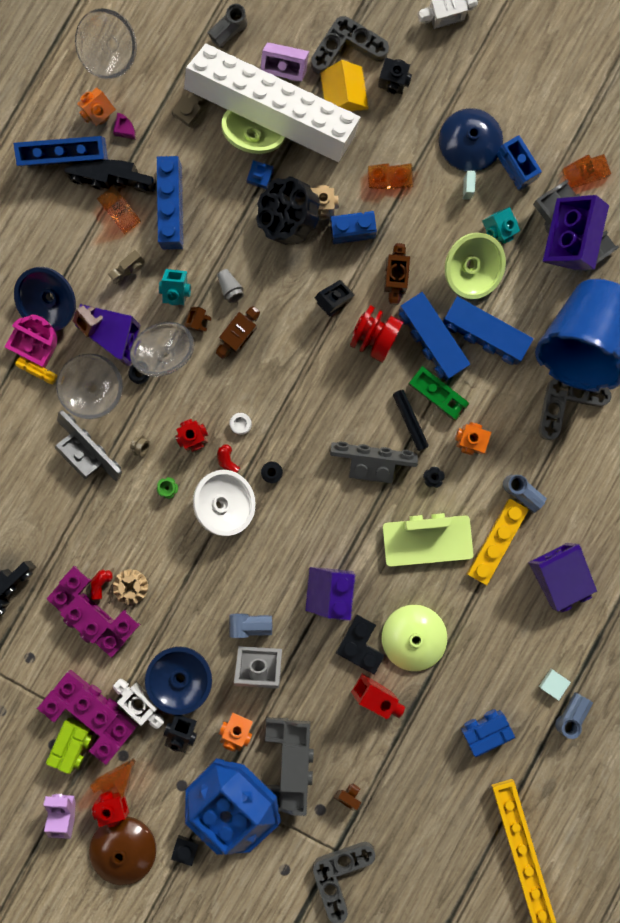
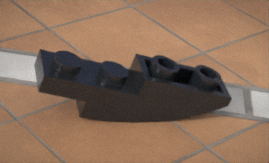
[64,160,156,193]
[0,561,36,617]

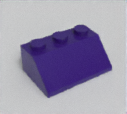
[543,195,609,270]

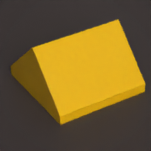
[320,60,368,112]

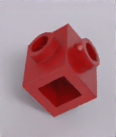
[175,419,208,452]
[92,791,129,827]

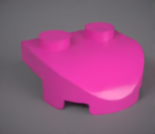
[5,315,57,368]

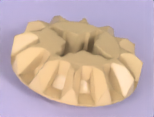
[113,569,148,605]

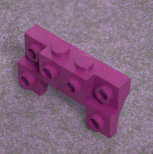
[46,566,141,658]
[37,670,138,765]

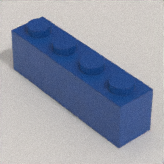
[13,136,108,167]
[157,156,183,250]
[398,292,470,381]
[442,296,534,365]

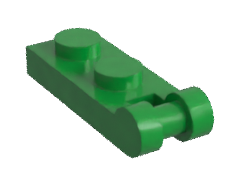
[408,366,469,421]

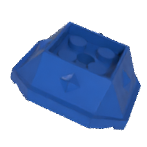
[185,758,281,855]

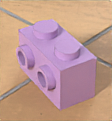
[260,42,309,81]

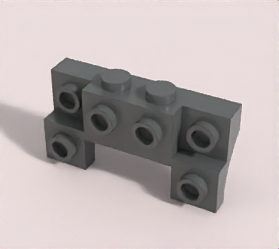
[533,180,619,272]
[264,717,314,816]

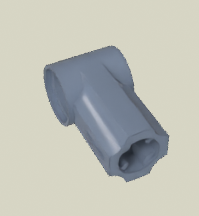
[503,475,547,513]
[229,614,273,638]
[555,692,593,739]

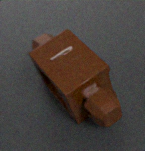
[384,243,410,305]
[216,306,260,359]

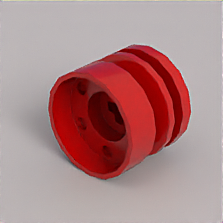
[350,305,404,363]

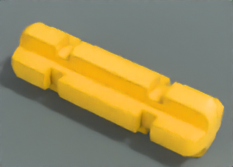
[15,356,58,385]

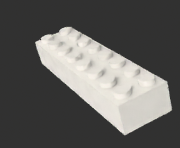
[184,44,361,162]

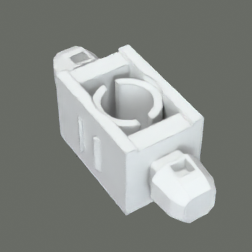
[418,0,478,29]
[113,679,165,729]

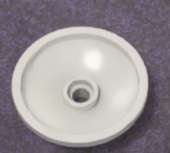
[193,470,255,536]

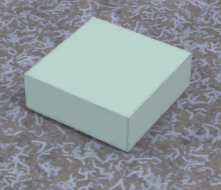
[463,171,476,199]
[539,669,571,700]

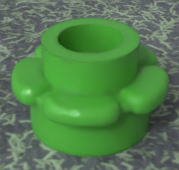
[157,477,178,499]

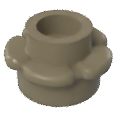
[130,436,150,456]

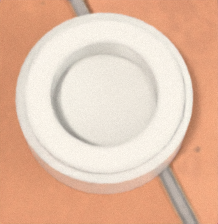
[230,413,252,435]

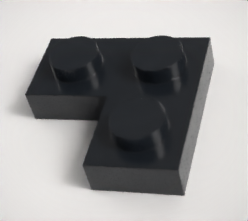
[336,614,385,675]

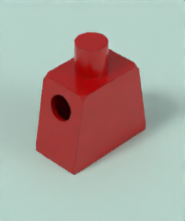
[351,673,405,719]

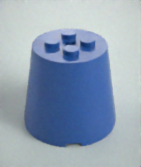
[535,279,620,391]

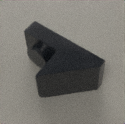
[314,279,355,317]

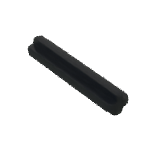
[393,389,429,451]

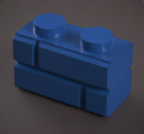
[496,135,542,191]
[330,211,377,244]
[461,709,515,758]

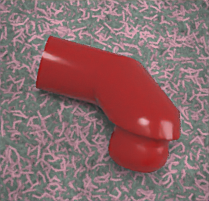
[217,444,241,473]
[91,569,113,600]

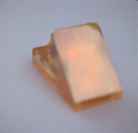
[562,154,611,189]
[97,186,141,234]
[90,758,136,798]

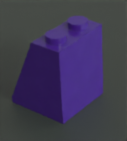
[74,304,140,366]
[528,543,597,612]
[305,567,355,620]

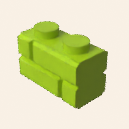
[46,718,93,774]

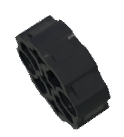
[256,176,320,245]

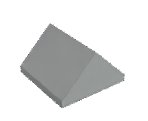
[234,646,282,688]

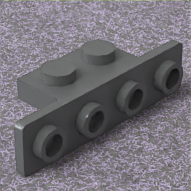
[55,410,122,481]
[330,441,418,483]

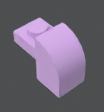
[44,794,75,839]

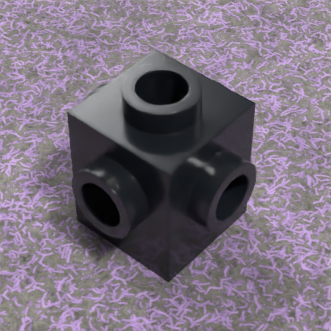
[378,58,412,94]
[163,715,198,753]

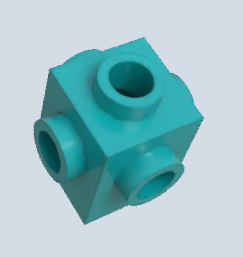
[482,207,520,244]
[159,269,191,305]

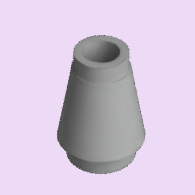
[217,269,244,303]

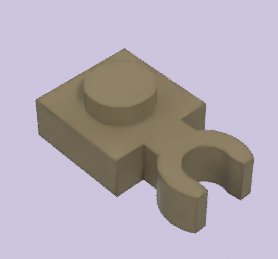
[172,92,207,127]
[108,250,144,284]

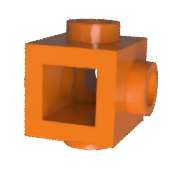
[77,88,116,126]
[455,422,492,455]
[219,713,253,752]

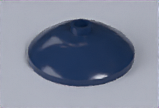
[439,108,503,172]
[14,267,76,331]
[145,646,212,715]

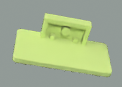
[383,513,473,566]

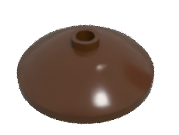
[89,816,156,886]

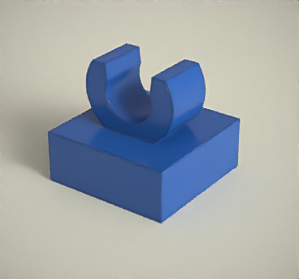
[247,160,274,189]

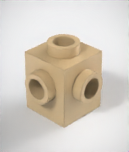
[311,185,339,219]

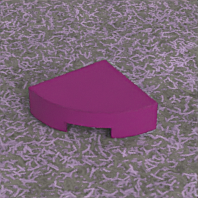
[113,113,136,140]

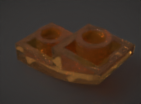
[368,163,414,189]

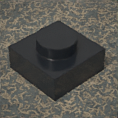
[171,835,200,866]

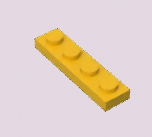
[467,498,529,585]

